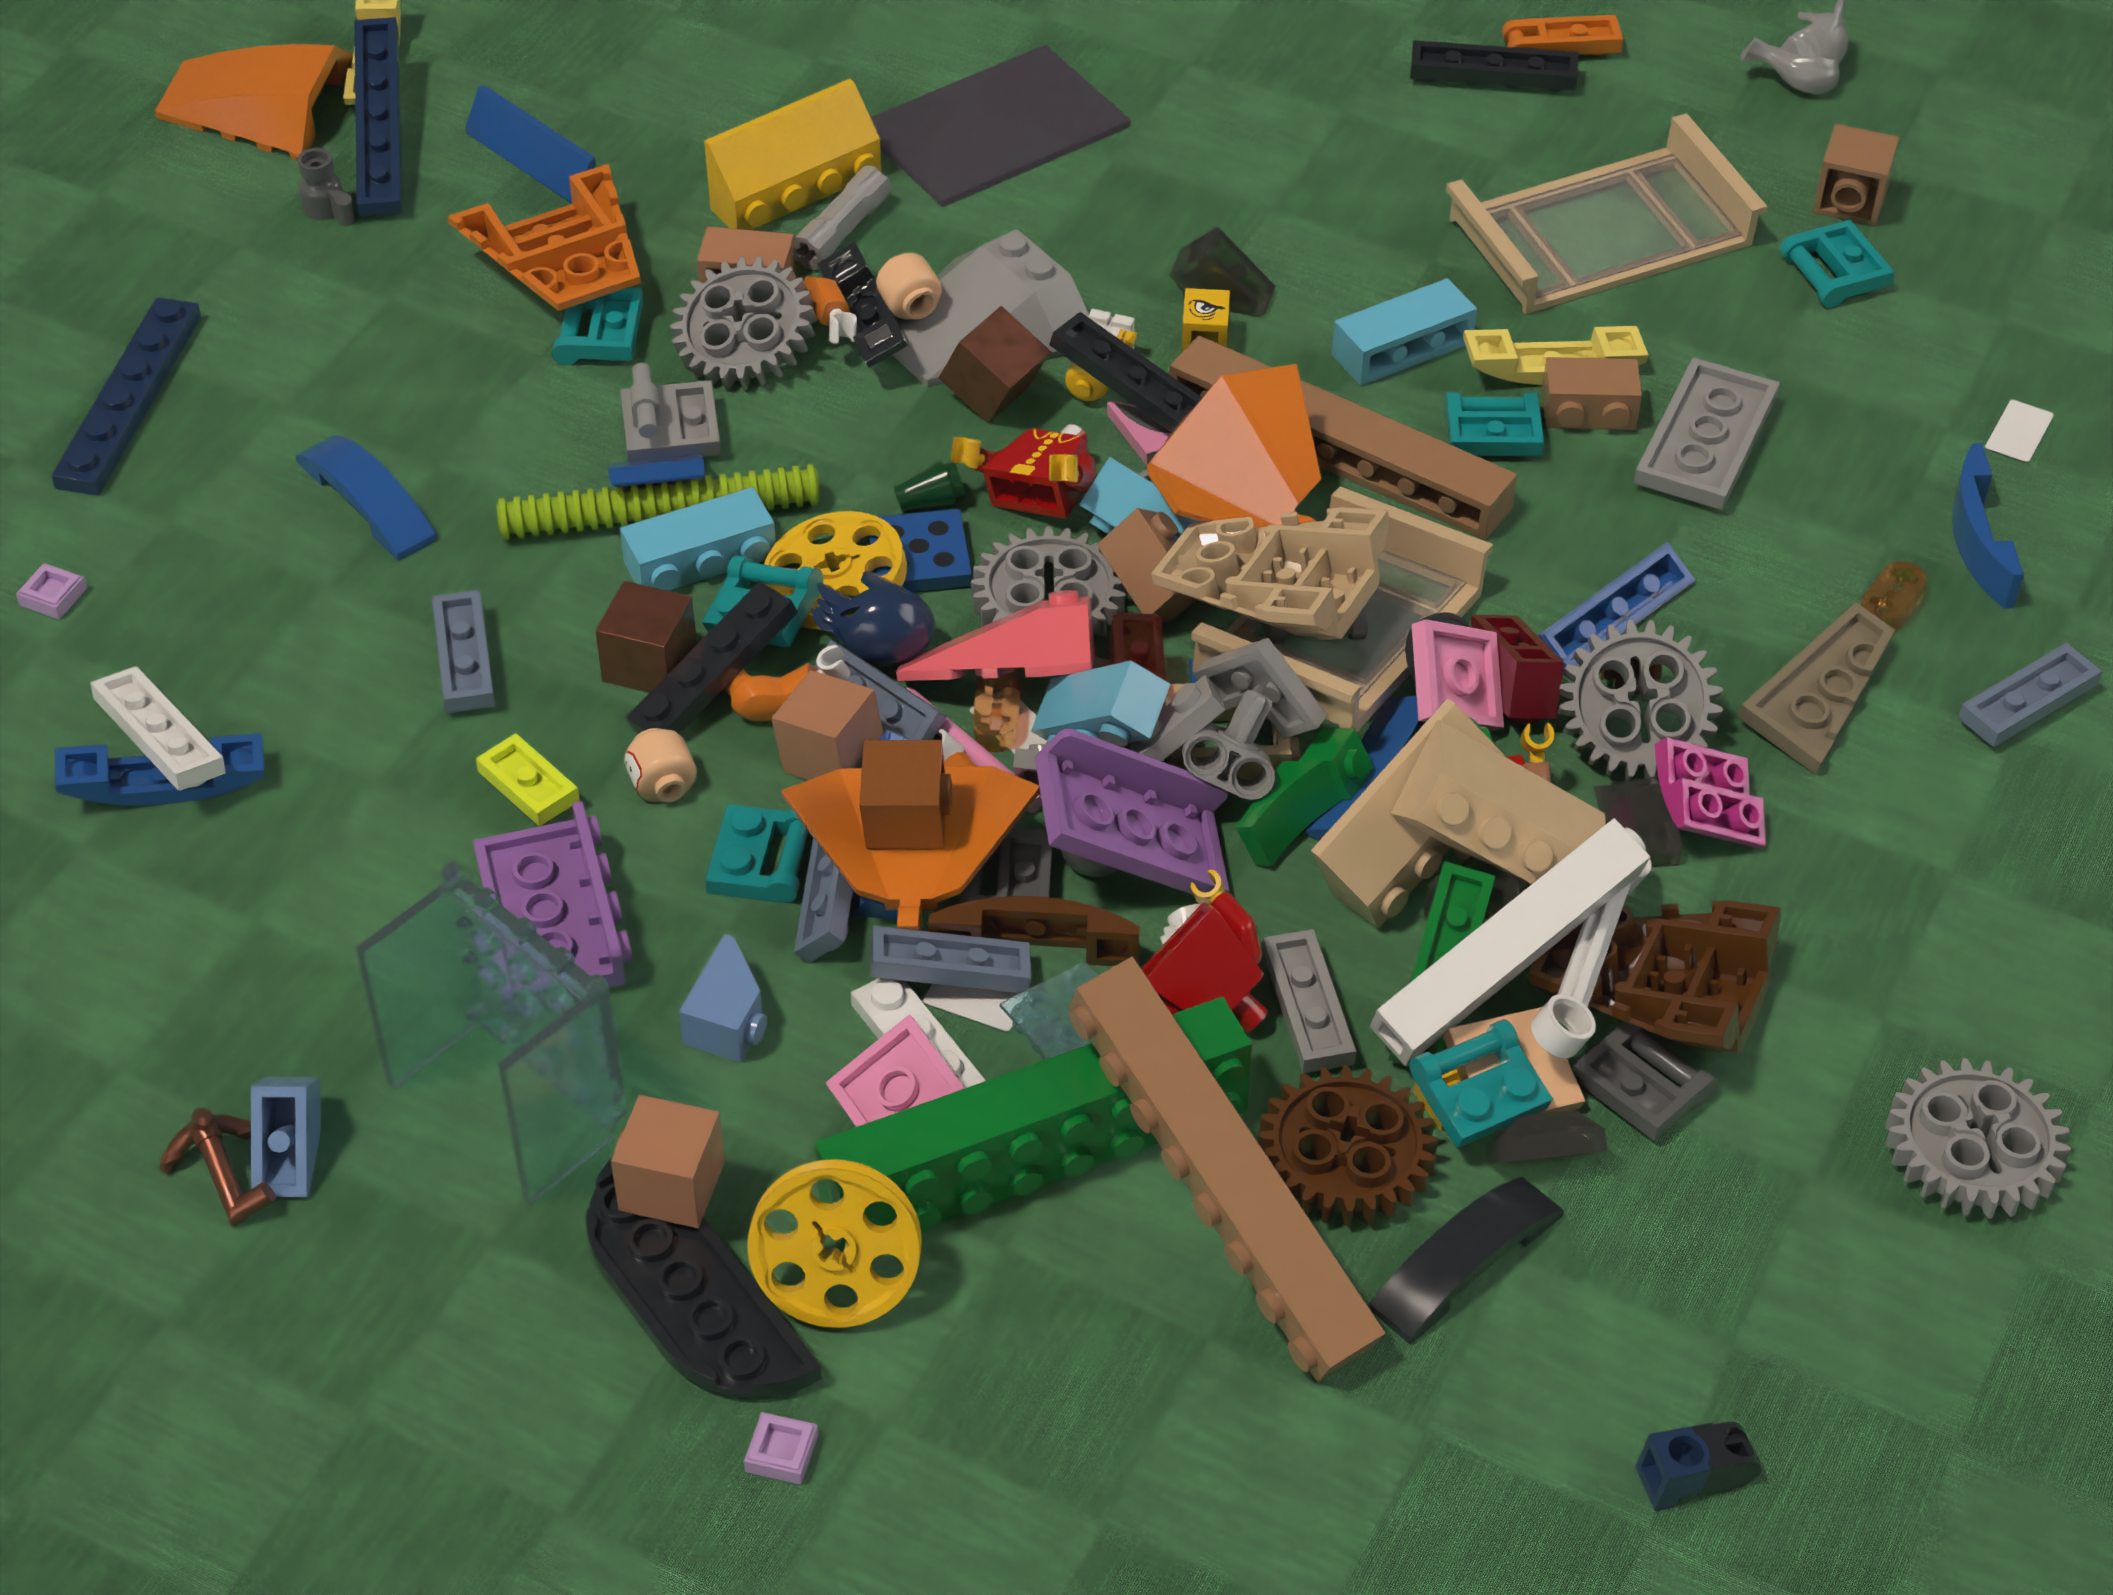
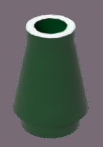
[893,460,966,513]

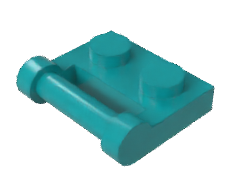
[1779,220,1895,308]
[551,288,644,365]
[1444,392,1544,456]
[702,555,823,648]
[705,804,811,903]
[1409,1019,1553,1148]

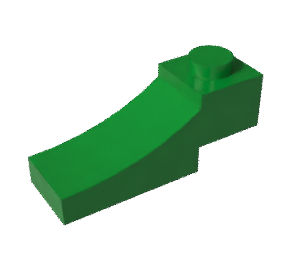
[1236,728,1373,866]

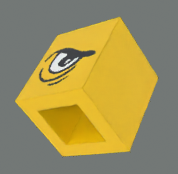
[1182,288,1230,352]

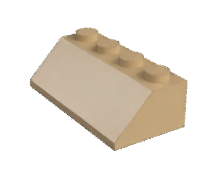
[1311,698,1505,929]
[1390,720,1606,889]

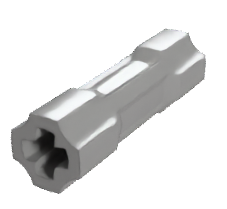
[794,166,892,270]

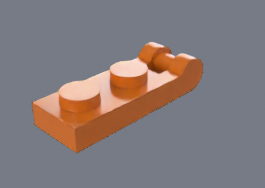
[1502,15,1623,55]

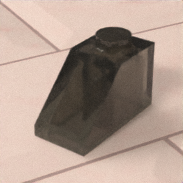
[1169,226,1276,317]

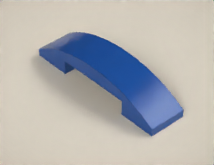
[295,435,437,561]
[1952,443,2024,609]
[55,733,265,806]

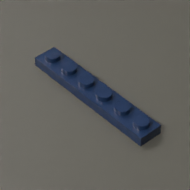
[354,17,403,216]
[51,297,201,496]

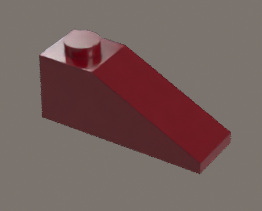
[1471,615,1564,724]

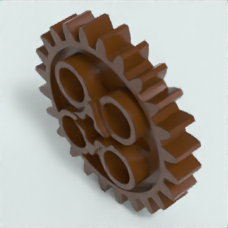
[1258,1065,1438,1226]

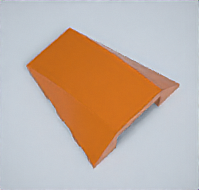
[155,44,353,161]
[447,164,641,311]

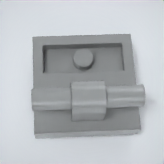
[620,363,721,461]

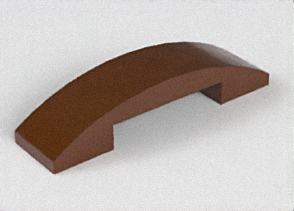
[928,896,1140,966]

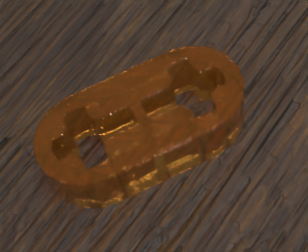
[1861,561,1927,633]
[973,672,1021,753]

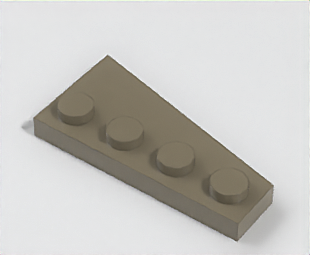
[1737,602,1895,775]

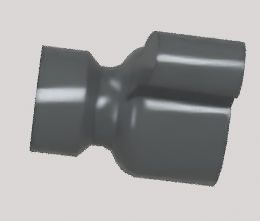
[297,148,356,226]

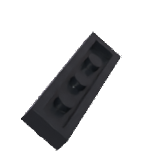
[1410,40,1578,91]
[1049,312,1202,432]
[625,581,798,734]

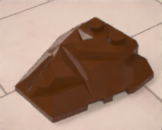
[1529,900,1781,1054]

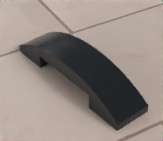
[817,242,908,368]
[1369,1177,1564,1344]

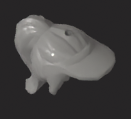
[1740,0,1849,95]

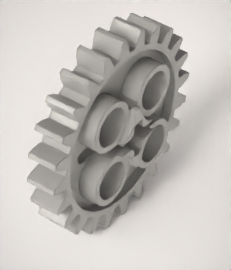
[670,256,817,390]
[971,527,1127,637]
[1558,620,1723,782]
[1885,1058,2071,1219]

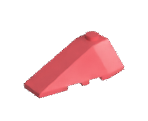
[896,590,1096,681]

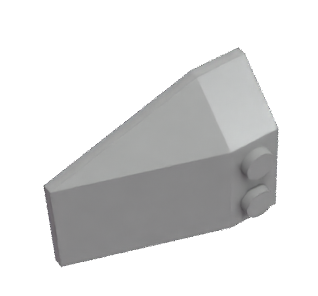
[893,229,1089,387]

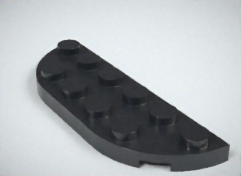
[586,1158,822,1398]

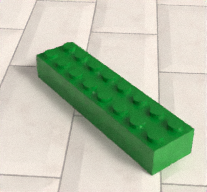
[814,996,1252,1252]

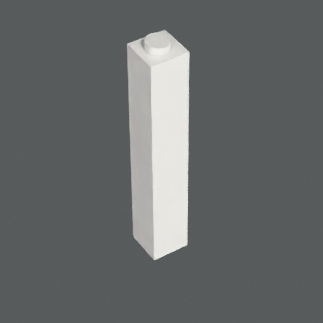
[1370,818,1651,1067]

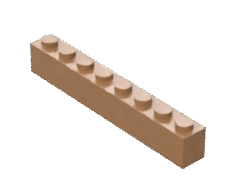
[1169,336,1517,541]
[1069,956,1385,1383]

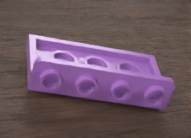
[1035,729,1229,894]
[473,801,632,1009]

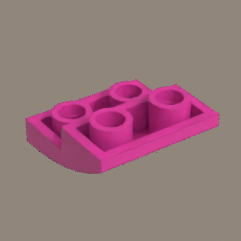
[1655,737,1766,849]

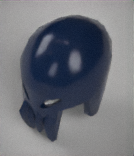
[811,571,936,668]

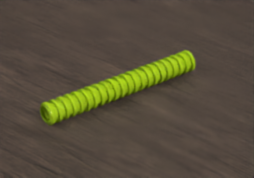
[496,464,820,540]

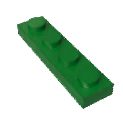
[1388,861,1495,1067]

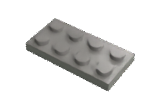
[1634,357,1780,510]

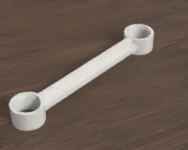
[1531,859,1651,1058]

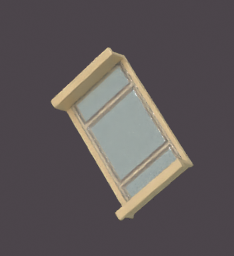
[1446,113,1768,315]
[1191,487,1493,732]

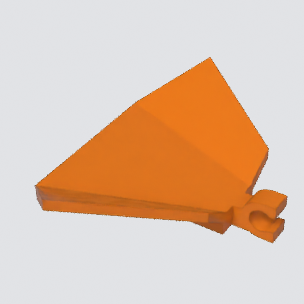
[1147,364,1321,528]
[781,766,1040,931]

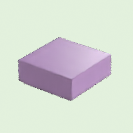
[16,563,87,620]
[744,1412,819,1485]

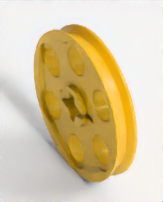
[764,511,907,630]
[747,1159,922,1328]

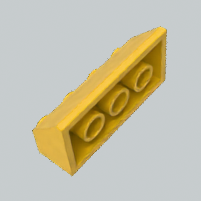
[704,79,881,230]

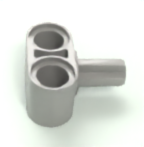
[1180,689,1275,800]

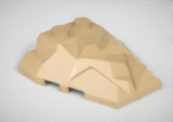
[1151,507,1390,640]

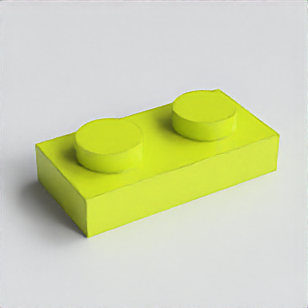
[476,733,580,826]

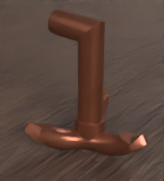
[160,1107,276,1227]

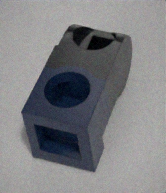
[1635,1422,1761,1511]

